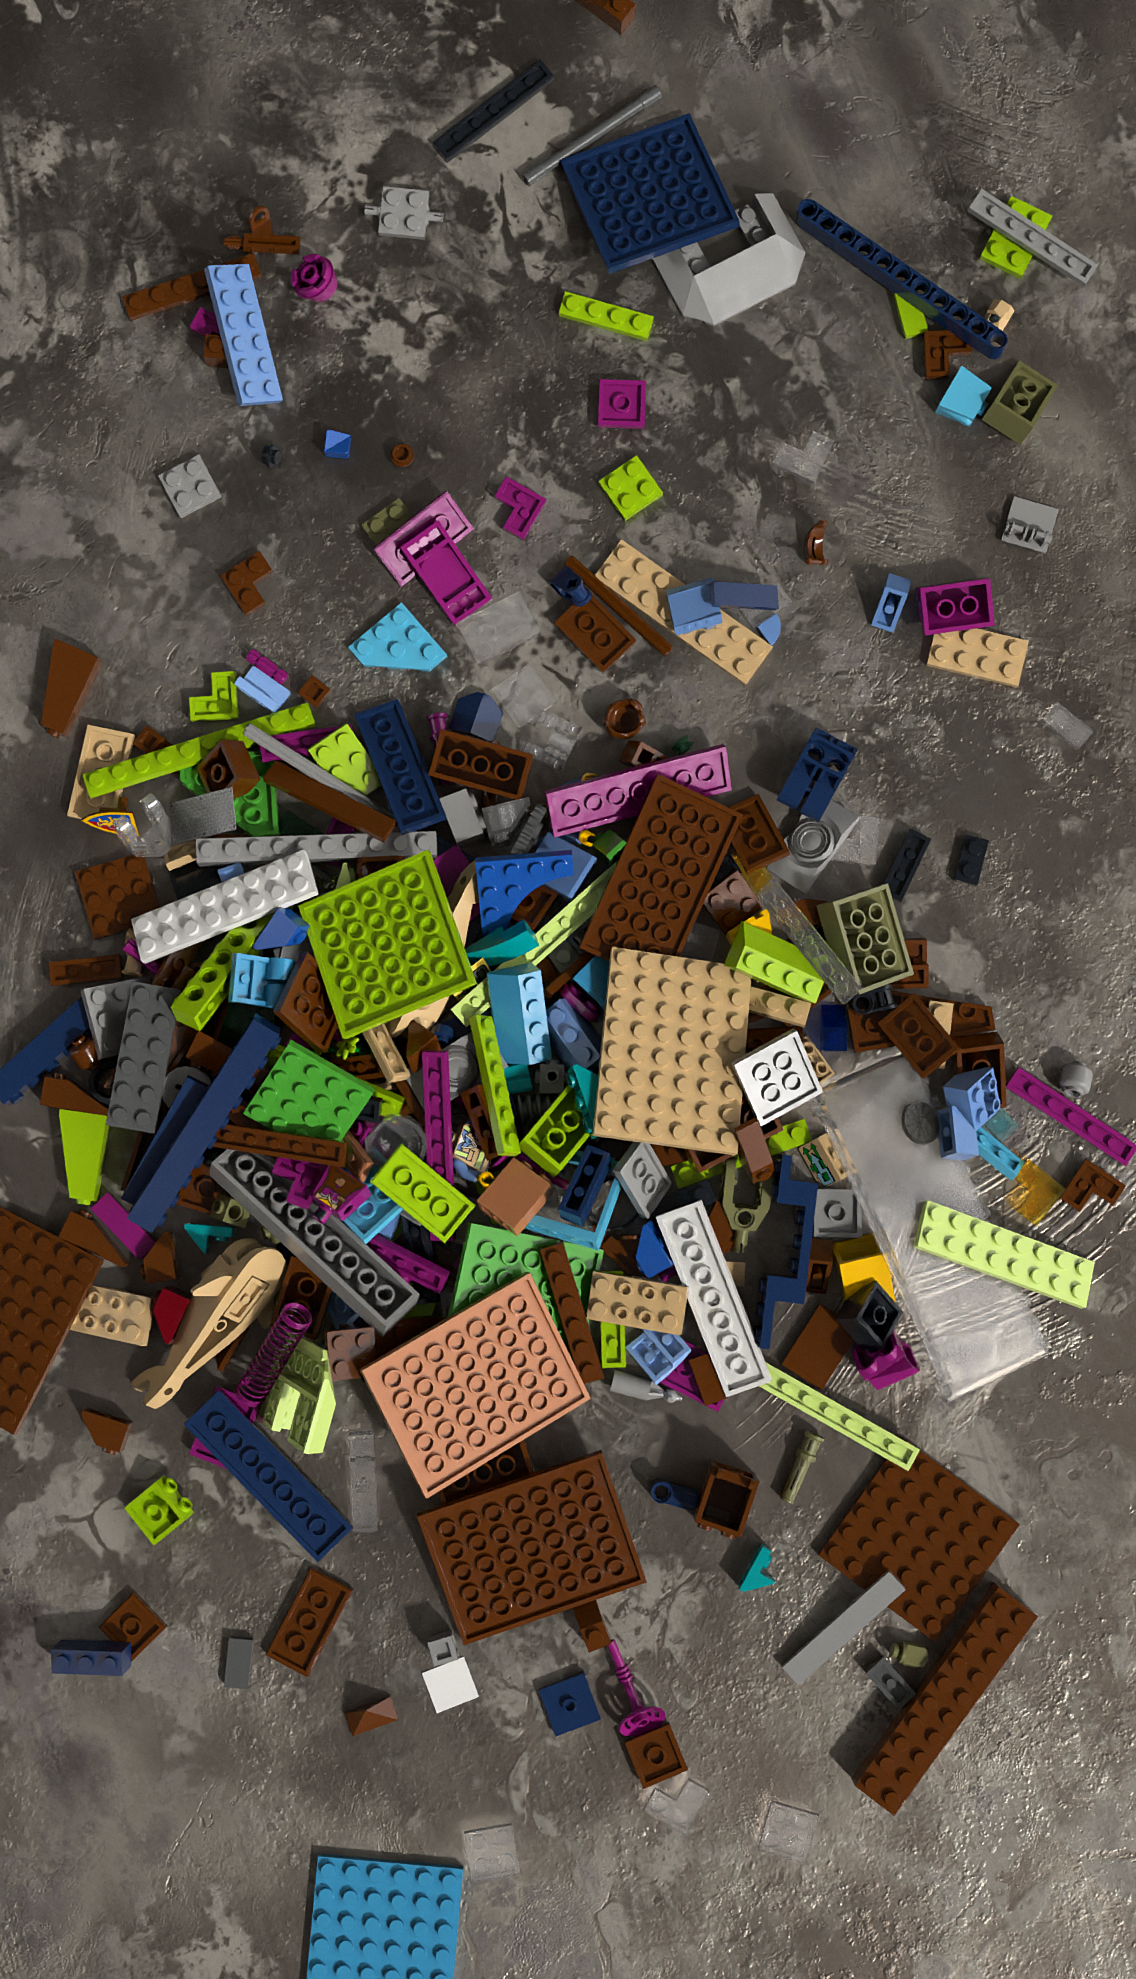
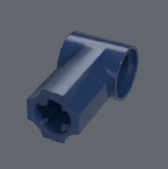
[649,1478,698,1511]

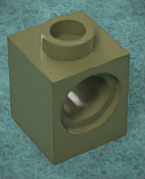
[210,1193,250,1228]

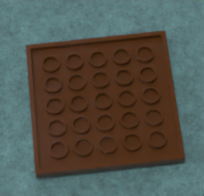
[817,1437,1020,1643]

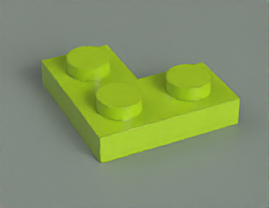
[189,671,239,722]

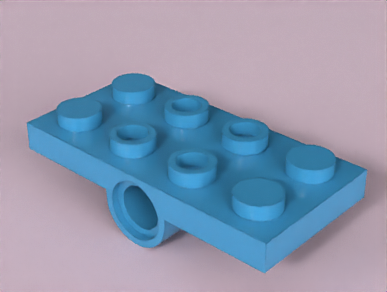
[228,953,296,1008]

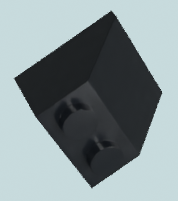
[835,1281,903,1350]

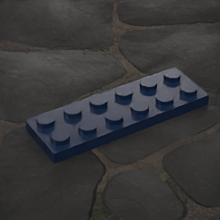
[354,699,446,835]

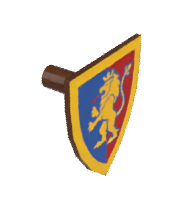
[81,797,139,836]

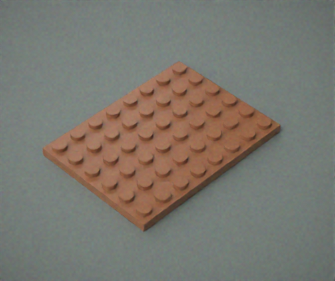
[359,1272,591,1499]

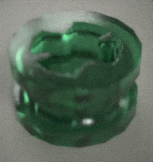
[671,735,694,756]

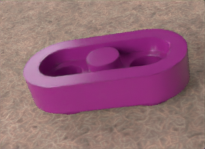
[560,983,601,1022]

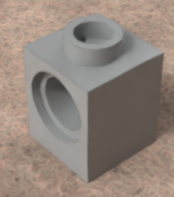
[428,1630,459,1667]

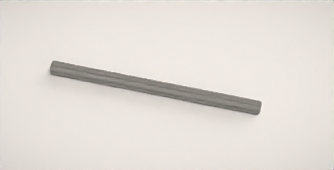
[243,724,421,832]

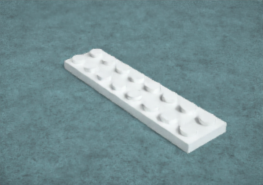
[131,850,319,964]
[656,1200,772,1397]

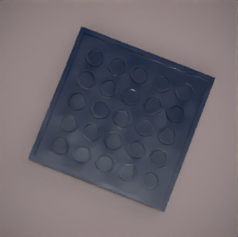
[560,113,740,274]

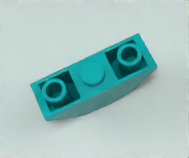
[567,1064,598,1139]

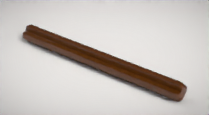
[564,556,673,656]

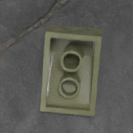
[982,360,1058,445]

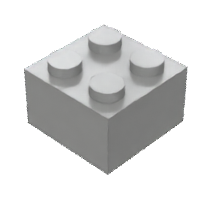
[440,789,487,849]

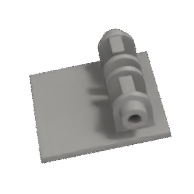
[1001,496,1059,554]

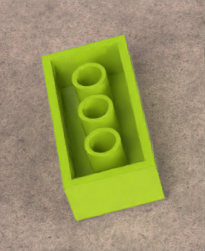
[519,1085,590,1177]

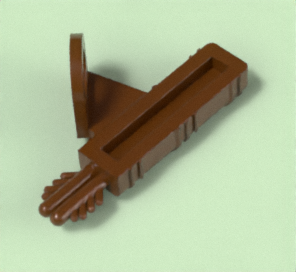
[223,205,301,255]
[588,1224,652,1278]

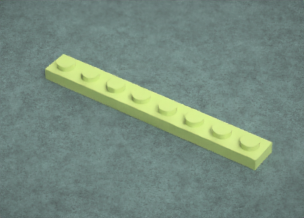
[759,1362,920,1471]

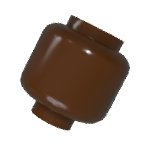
[69,1034,104,1071]

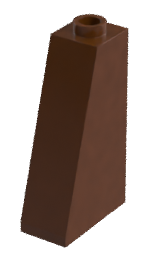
[41,639,103,739]

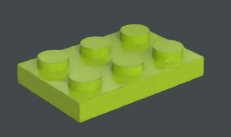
[980,196,1053,279]
[307,723,381,796]

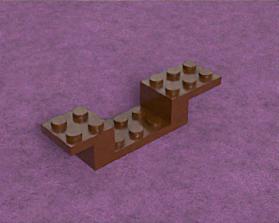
[324,1313,449,1381]

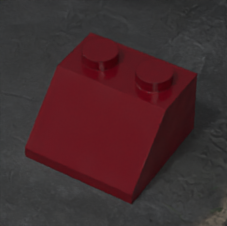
[152,1285,192,1344]

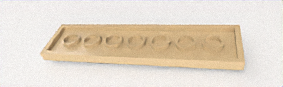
[595,539,773,686]

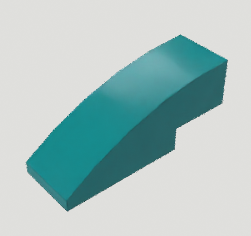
[465,919,539,967]

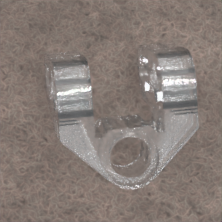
[522,711,583,773]
[113,793,172,857]

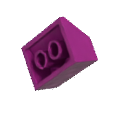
[915,577,995,635]

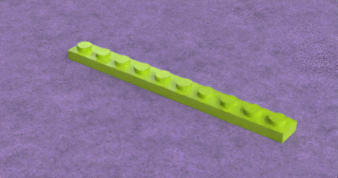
[82,702,316,798]

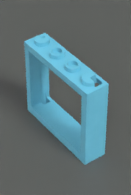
[524,1150,622,1251]

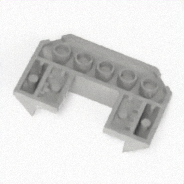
[652,193,805,326]

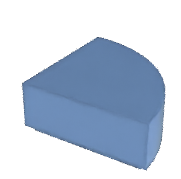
[757,613,781,646]

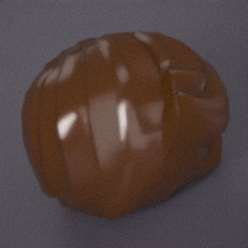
[603,698,646,739]

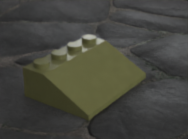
[816,883,914,997]

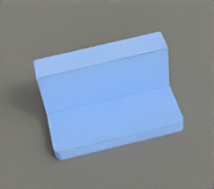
[234,666,291,713]

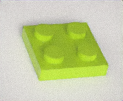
[598,455,663,521]

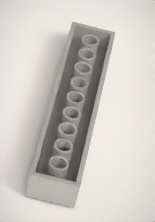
[209,1149,420,1337]

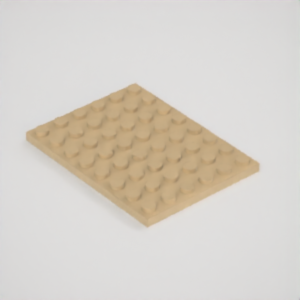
[592,947,751,1155]

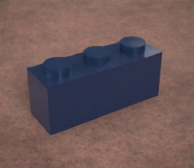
[558,1145,612,1227]
[51,1640,132,1676]

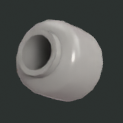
[1059,1061,1093,1098]

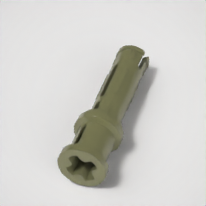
[779,1429,825,1504]

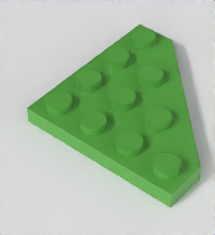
[180,751,279,837]

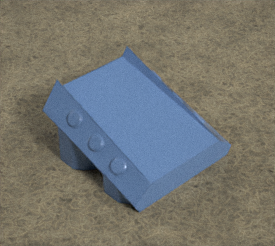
[666,577,722,636]

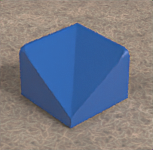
[324,430,351,459]

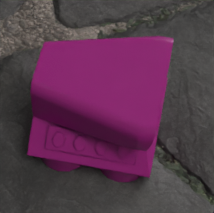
[852,1329,920,1390]

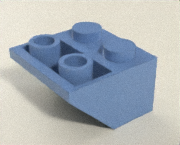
[943,1067,1001,1131]

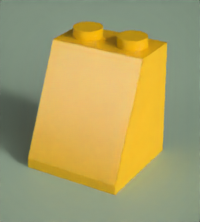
[833,1232,896,1303]

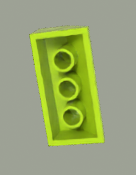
[724,921,824,1004]

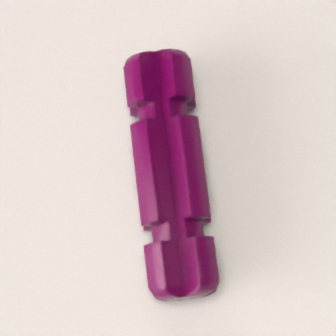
[246,649,289,684]

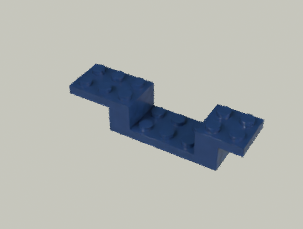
[753,1155,818,1349]

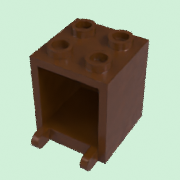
[692,1459,760,1539]

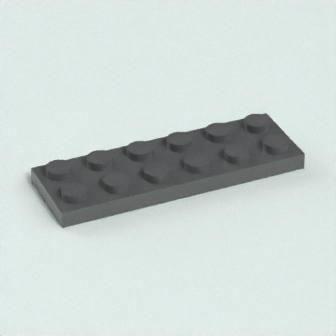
[106,981,182,1133]

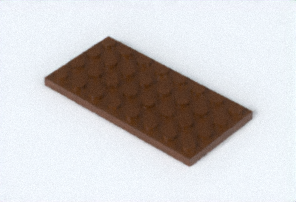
[578,774,743,962]

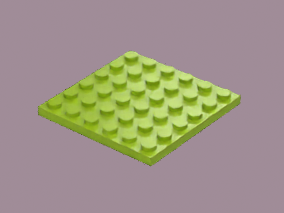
[298,850,477,1039]

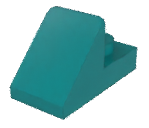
[184,1223,236,1254]
[738,1543,776,1592]

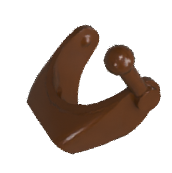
[804,520,829,566]

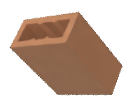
[477,1157,554,1237]

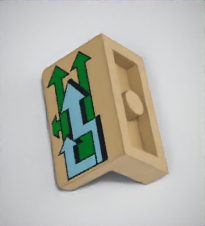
[799,1130,854,1189]

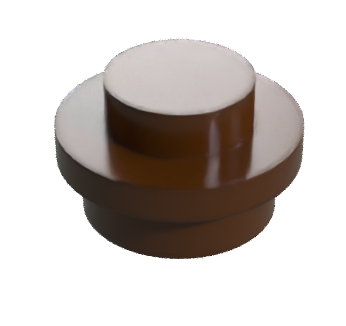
[390,444,414,467]

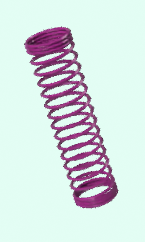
[235,1303,312,1407]

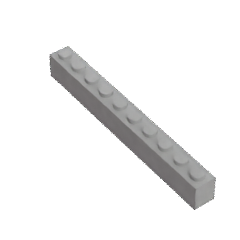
[196,831,437,866]

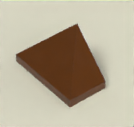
[216,1328,250,1372]
[345,1696,399,1736]

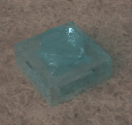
[984,1109,1019,1142]

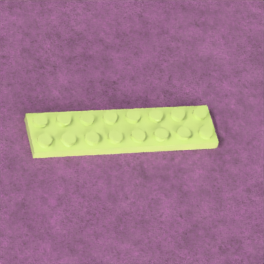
[913,1200,1095,1309]

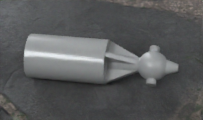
[610,1370,682,1403]

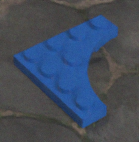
[475,850,574,938]

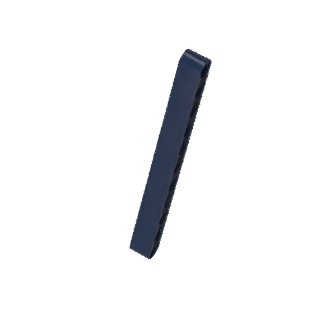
[796,199,1008,359]

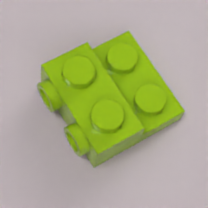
[124,1475,194,1545]

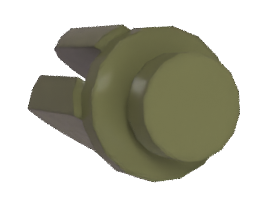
[889,1640,928,1668]

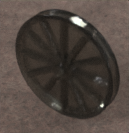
[901,1101,940,1145]

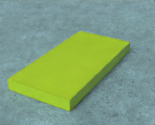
[370,1143,475,1243]

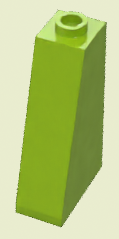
[59,1109,110,1205]

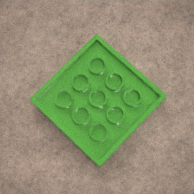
[243,1039,375,1141]

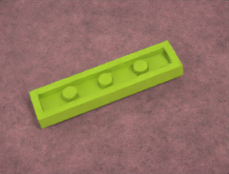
[559,291,654,341]
[601,1270,626,1368]

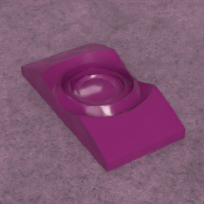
[400,520,493,626]

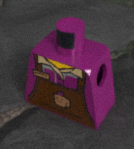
[312,1165,371,1225]

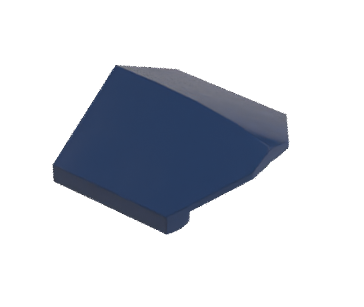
[449,692,503,741]

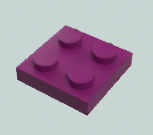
[598,379,646,429]

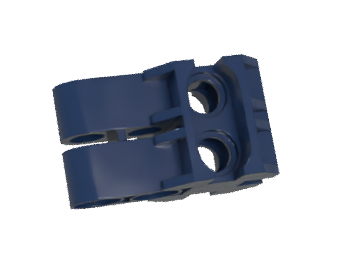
[776,727,858,823]

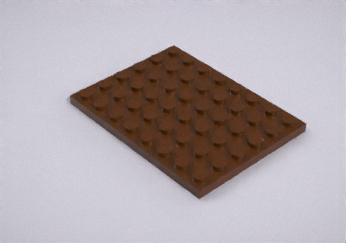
[0,1206,104,1435]
[417,1450,647,1645]

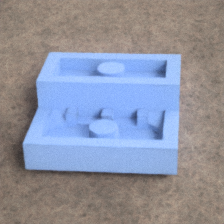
[625,1329,691,1385]

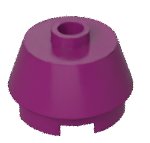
[291,254,338,302]

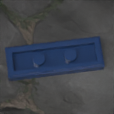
[710,581,779,610]

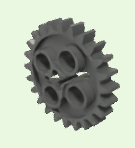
[507,804,547,855]

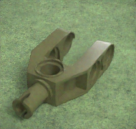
[719,1157,774,1253]

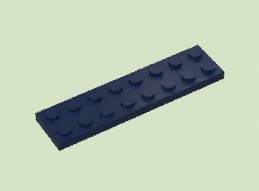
[184,1389,353,1562]

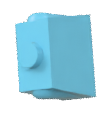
[935,366,992,427]

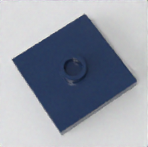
[539,1672,601,1736]

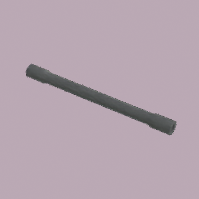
[522,85,662,187]

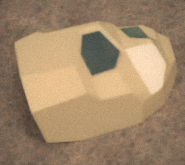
[979,299,1015,334]

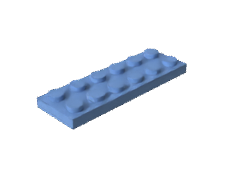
[204,264,283,406]

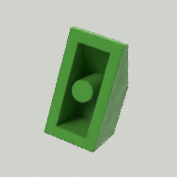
[592,829,627,867]

